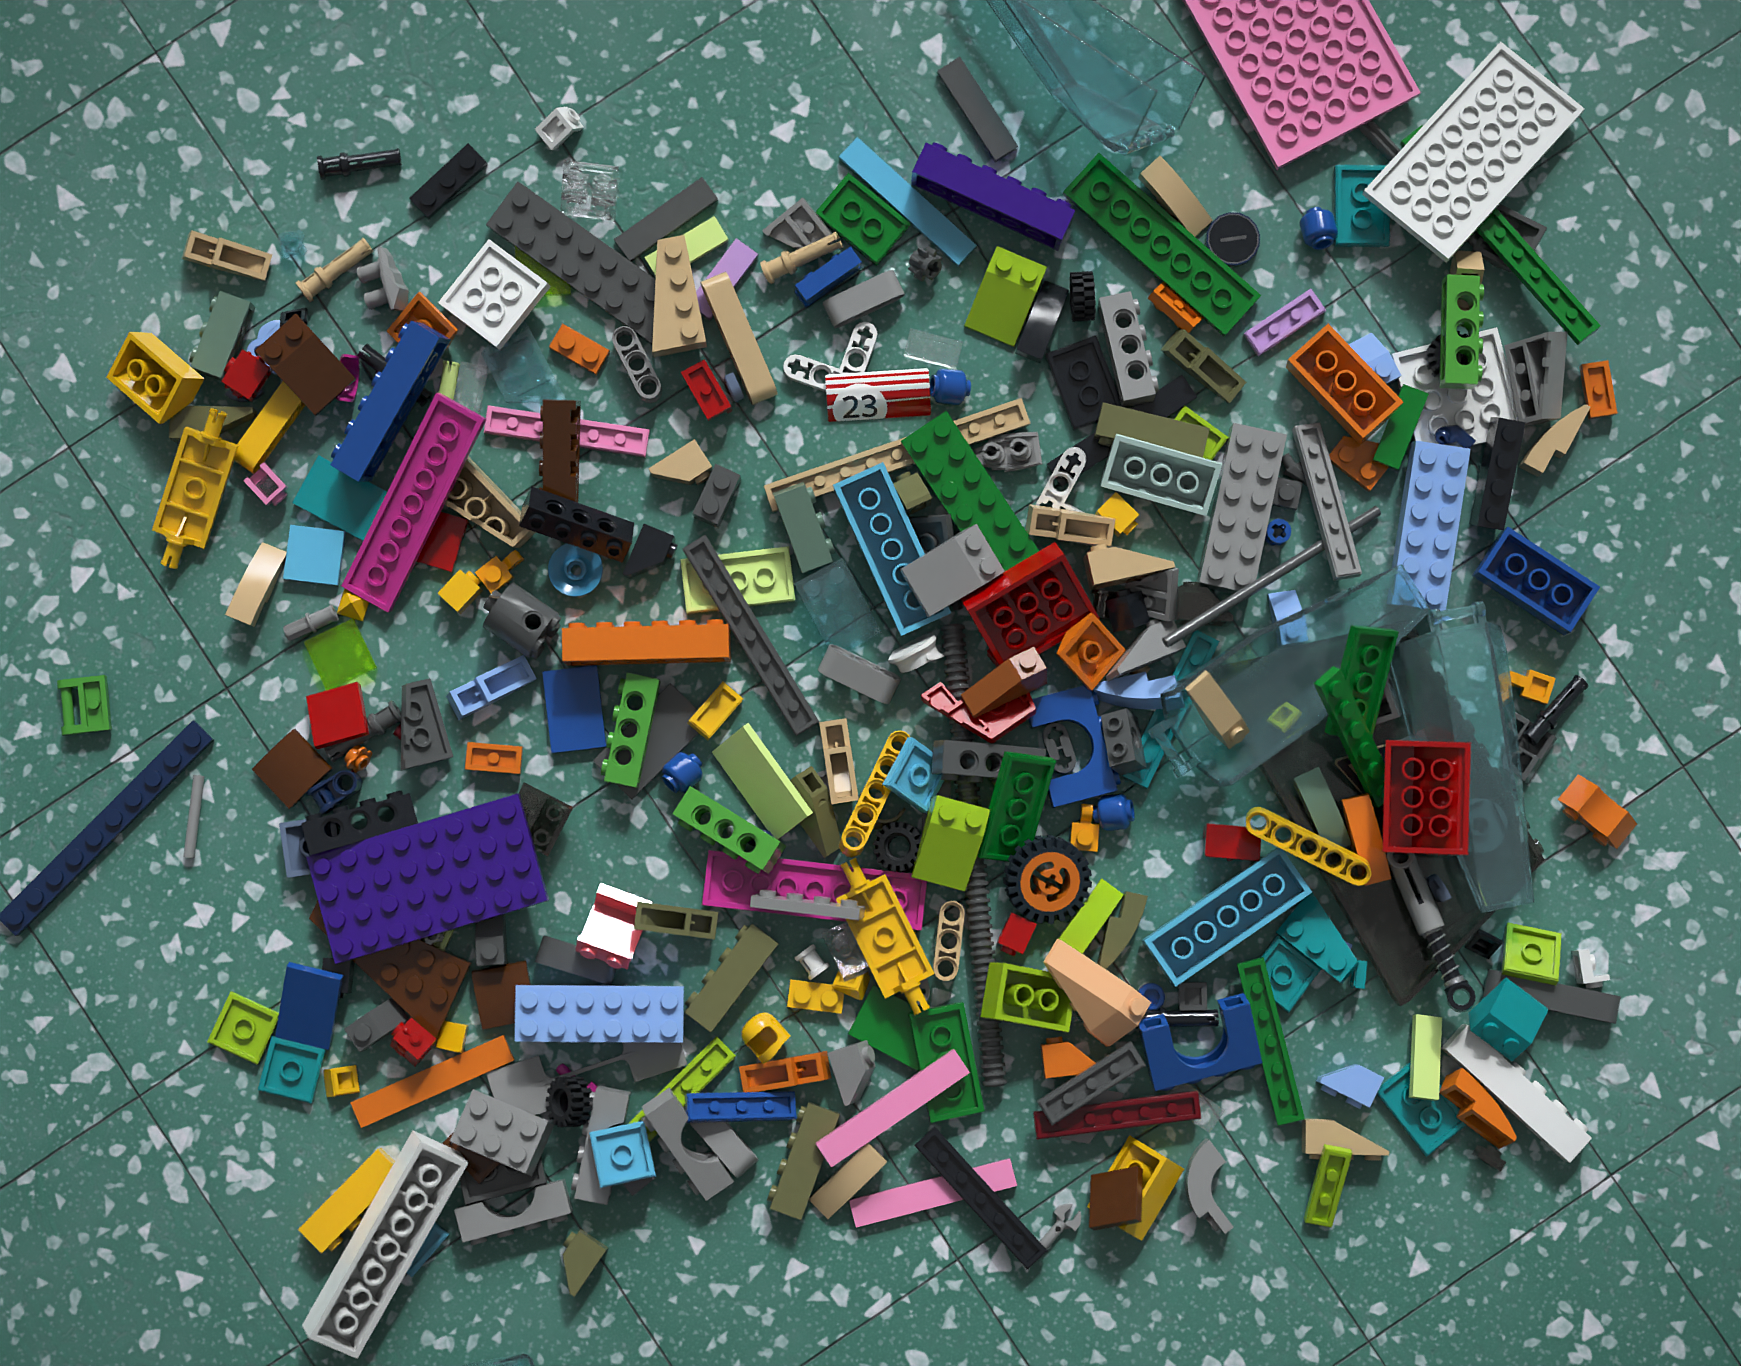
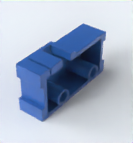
[795,246,862,308]

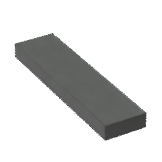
[937,57,1018,162]
[614,177,718,262]
[1037,1041,1146,1125]

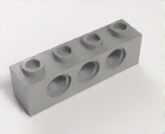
[1098,291,1159,408]

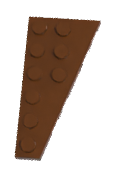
[309,900,472,1039]

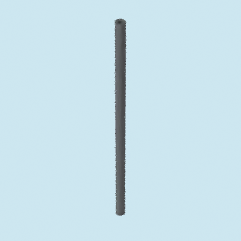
[1162,506,1381,648]

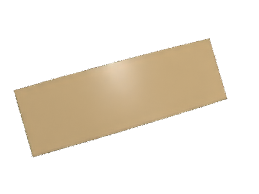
[1138,156,1213,237]
[182,230,272,281]
[1518,404,1590,477]
[1025,504,1115,546]
[225,542,286,627]
[819,718,859,804]
[809,1142,887,1219]

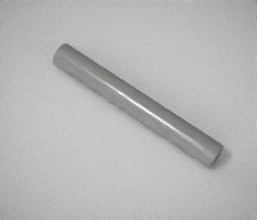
[183,775,205,858]

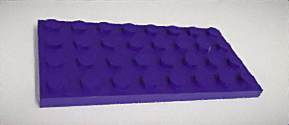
[306,793,549,964]

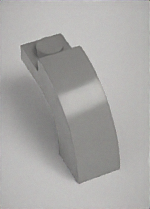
[1185,1138,1233,1234]

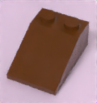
[255,314,356,416]

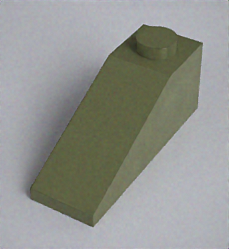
[169,406,257,446]

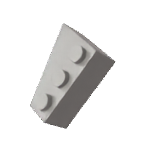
[1504,332,1568,425]

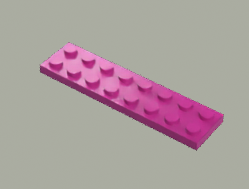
[341,392,487,612]
[702,850,927,930]

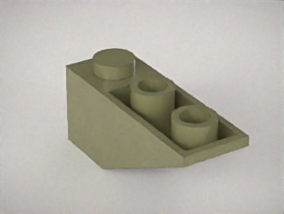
[790,766,841,858]

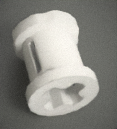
[795,944,830,980]

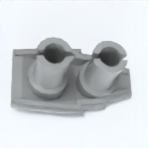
[357,247,409,311]
[974,432,1042,473]

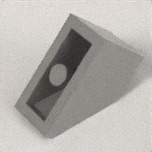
[828,1040,875,1106]

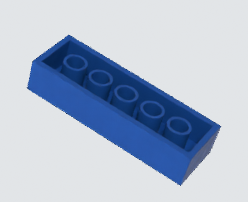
[330,321,451,482]

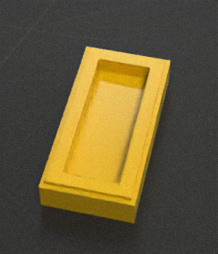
[687,682,744,740]

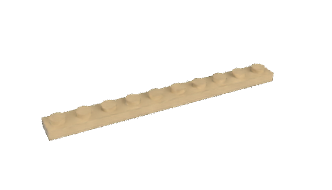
[764,398,1030,512]

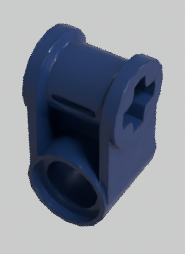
[306,770,362,815]

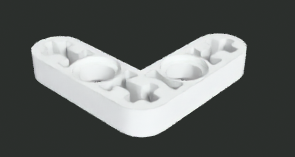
[783,322,877,392]
[1036,447,1097,546]

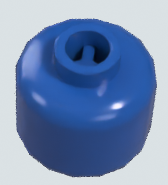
[1299,207,1338,250]
[930,369,971,405]
[662,752,703,793]
[1093,794,1135,831]

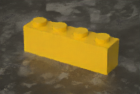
[298,1148,395,1253]

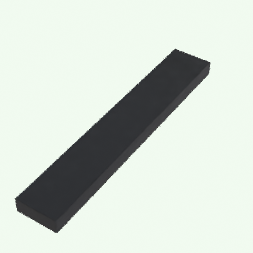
[1047,375,1197,488]
[914,1126,1048,1270]

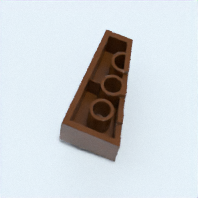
[539,399,581,503]

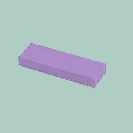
[696,238,758,320]
[1243,289,1326,357]

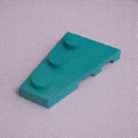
[1276,892,1359,985]

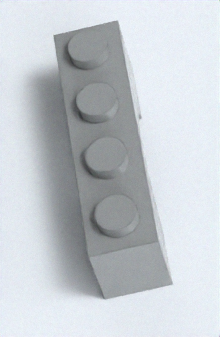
[571,1085,631,1205]
[642,1087,734,1201]
[454,1179,573,1245]

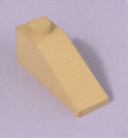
[1185,670,1250,750]

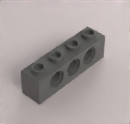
[932,740,1046,784]

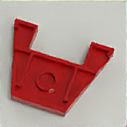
[921,649,1036,744]

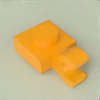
[475,550,524,593]
[1502,669,1556,705]
[1070,804,1100,852]

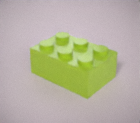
[981,962,1073,1032]

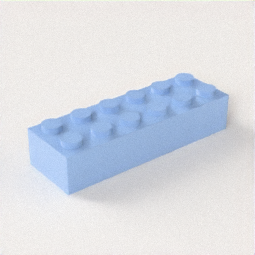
[1386,441,1471,612]
[515,985,684,1043]

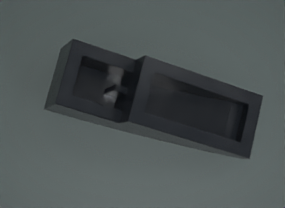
[1015,280,1069,363]

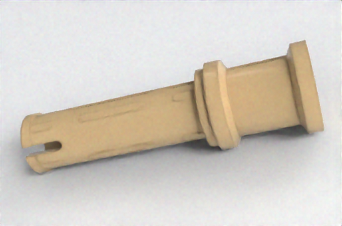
[760,231,843,284]
[296,238,374,302]

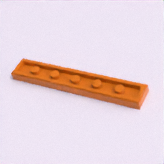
[351,1035,515,1128]

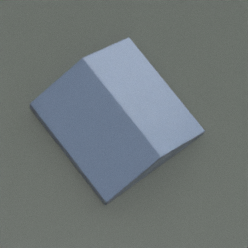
[279,816,337,878]

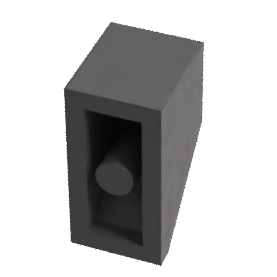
[344,998,410,1052]

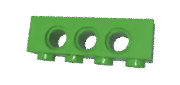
[1439,274,1484,389]
[601,673,661,789]
[673,786,786,874]

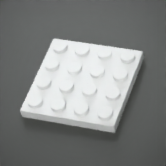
[1391,327,1526,447]

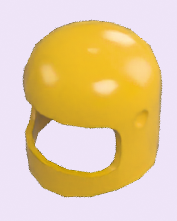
[741,1012,791,1064]

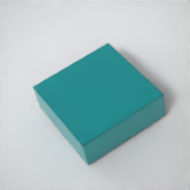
[1350,960,1367,989]

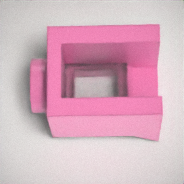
[243,462,288,506]

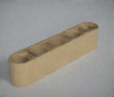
[700,272,778,405]

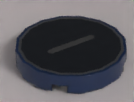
[1206,212,1260,267]

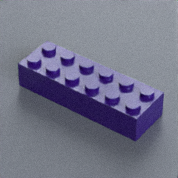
[911,142,1075,251]

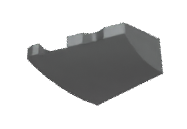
[1501,709,1557,785]

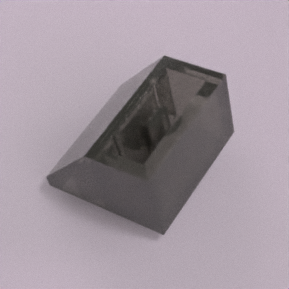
[518,782,574,857]

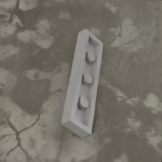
[750,890,865,920]

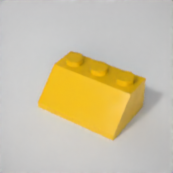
[106,332,204,424]
[1087,1135,1184,1241]

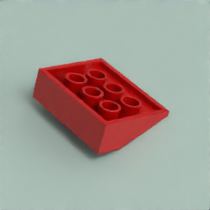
[960,542,1100,665]
[1383,740,1471,855]

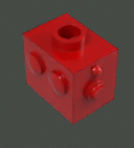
[221,349,273,402]
[390,1018,436,1067]

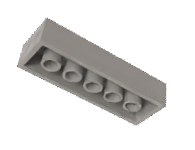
[1196,423,1287,594]

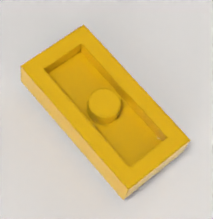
[787,979,844,1014]

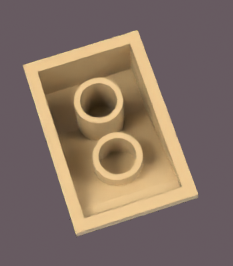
[1083,544,1175,591]

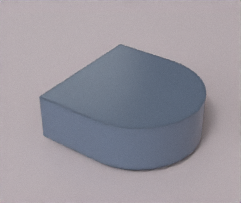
[724,372,744,402]

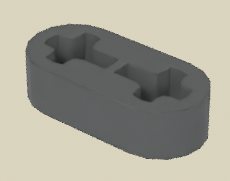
[1042,723,1076,774]

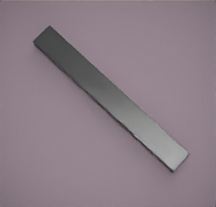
[682,535,819,736]

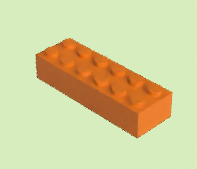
[562,619,731,666]

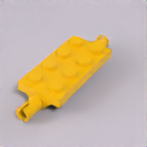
[152,408,239,569]
[836,858,935,1015]

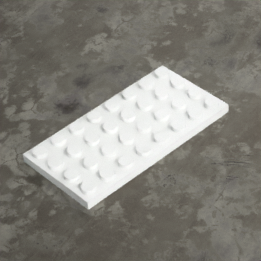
[1362,42,1585,263]

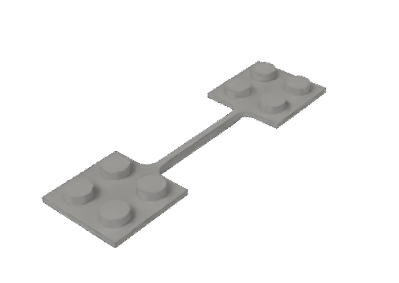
[486,1042,688,1115]

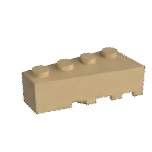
[652,235,707,358]
[445,456,536,548]

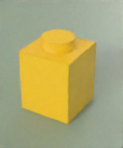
[1095,492,1139,537]
[438,569,483,614]

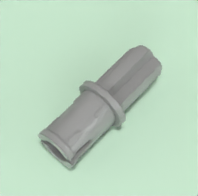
[283,604,339,641]

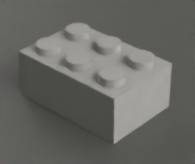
[450,1089,554,1177]

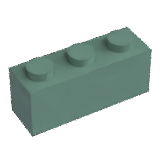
[189,291,255,381]
[772,482,835,573]

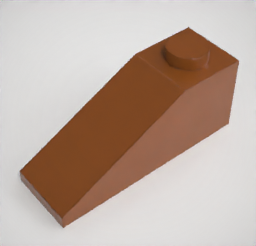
[961,647,1047,718]

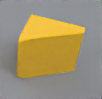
[832,963,870,1000]
[436,1021,469,1053]
[323,1065,360,1097]

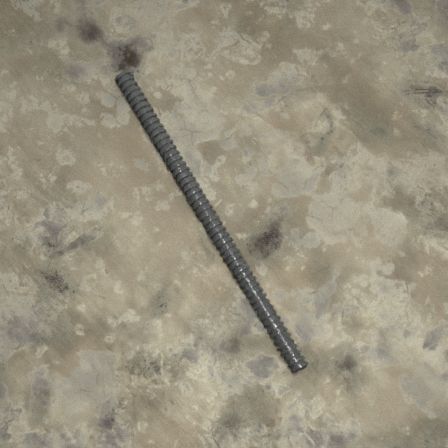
[940,624,1007,1087]

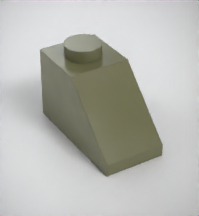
[893,471,932,516]
[563,1229,608,1297]

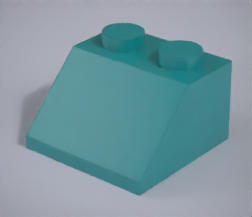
[1468,978,1548,1061]

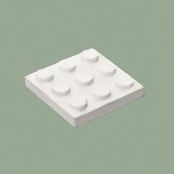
[438,240,551,350]

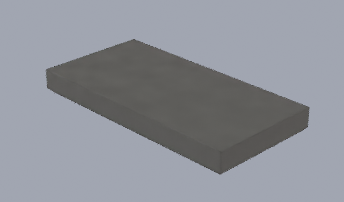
[593,683,699,800]

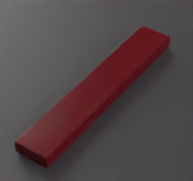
[1033,1090,1202,1140]

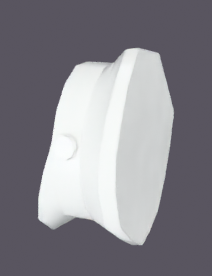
[888,632,944,673]

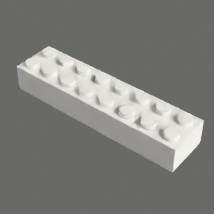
[302,1131,468,1359]

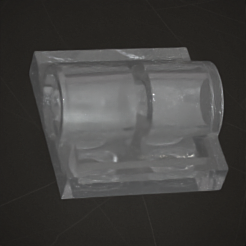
[560,160,619,221]

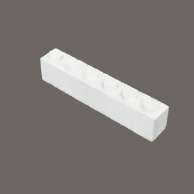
[1441,1024,1592,1163]

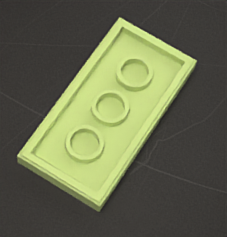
[680,546,795,614]
[712,723,813,840]

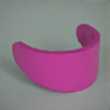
[336,354,360,402]

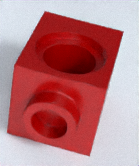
[997,912,1037,957]

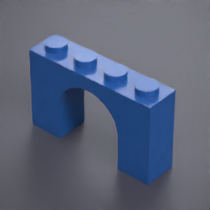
[1028,685,1121,808]
[1138,993,1262,1091]

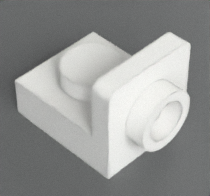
[535,107,583,150]
[1572,949,1610,988]

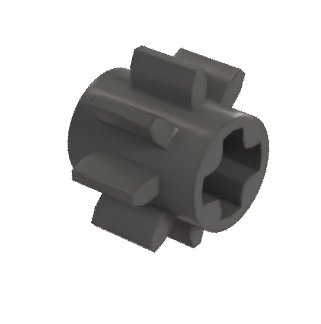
[908,246,943,282]

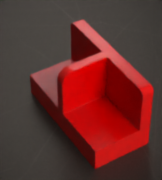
[681,359,732,421]
[1203,823,1261,861]

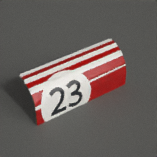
[825,368,931,422]

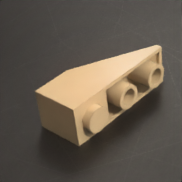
[1302,1119,1389,1160]

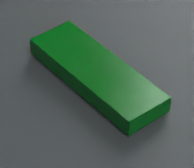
[1372,384,1429,471]

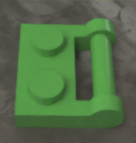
[57,675,112,736]

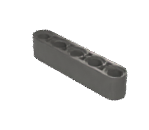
[1483,969,1621,1024]

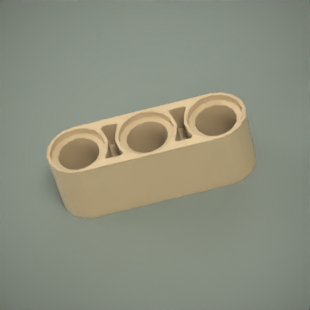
[933,901,965,981]

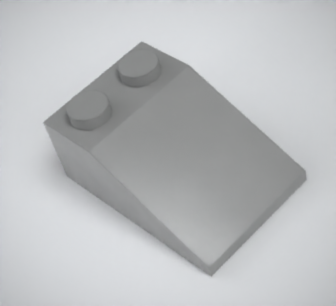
[900,524,1005,617]

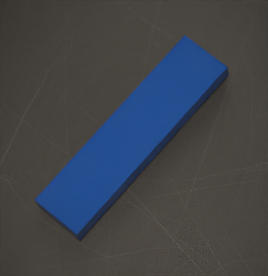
[685,1091,797,1123]

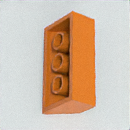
[1286,324,1403,445]

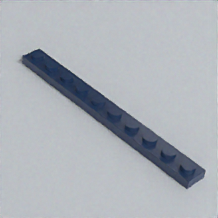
[0,720,214,936]

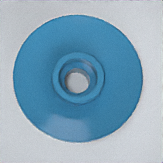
[548,543,603,597]

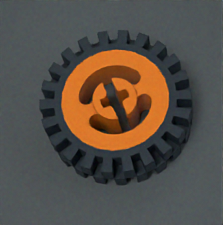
[1003,835,1092,924]

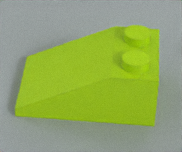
[964,246,1047,347]
[911,795,990,892]

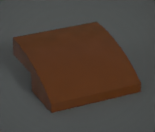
[252,729,332,809]
[472,960,532,1030]

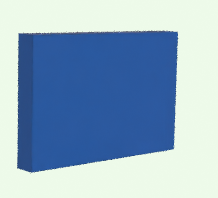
[542,665,606,754]
[275,962,343,1050]

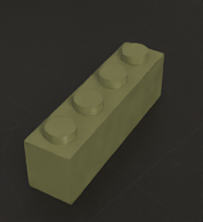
[1094,403,1210,458]
[685,924,779,1032]
[767,1102,840,1220]

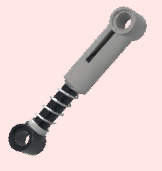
[1387,852,1476,1013]

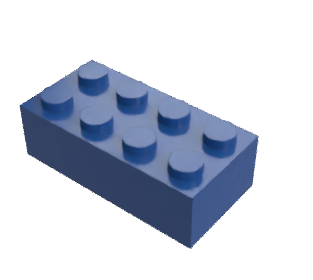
[1472,527,1600,636]

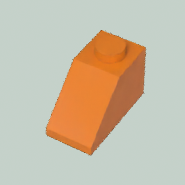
[1040,1037,1095,1078]

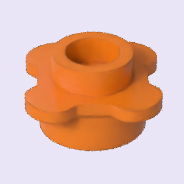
[345,745,372,773]

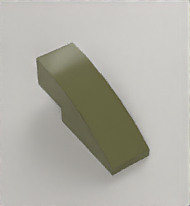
[1161,329,1246,403]
[1097,891,1148,969]
[633,901,718,940]

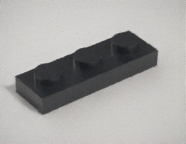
[409,143,488,219]

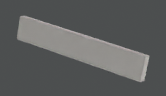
[1292,422,1362,581]

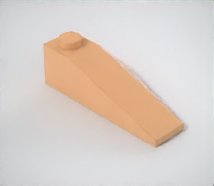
[1043,939,1151,1047]

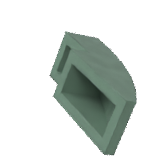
[1292,767,1351,856]

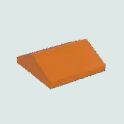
[387,292,458,349]
[1056,613,1126,691]

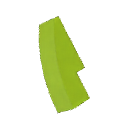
[1053,878,1124,954]

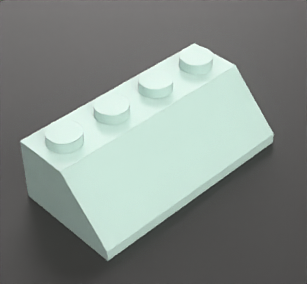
[1101,434,1222,516]

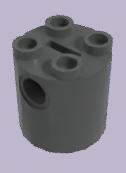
[483,582,561,660]

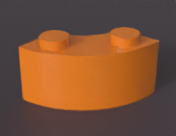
[1558,774,1637,849]

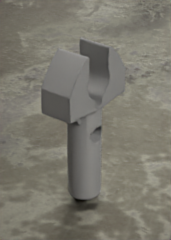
[1040,1203,1081,1249]

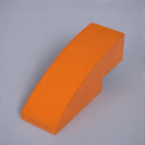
[1341,793,1391,886]
[739,1051,832,1092]
[1439,1068,1517,1149]

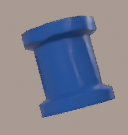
[1265,519,1291,546]

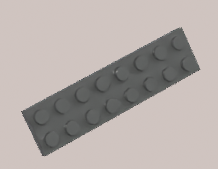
[486,181,656,344]

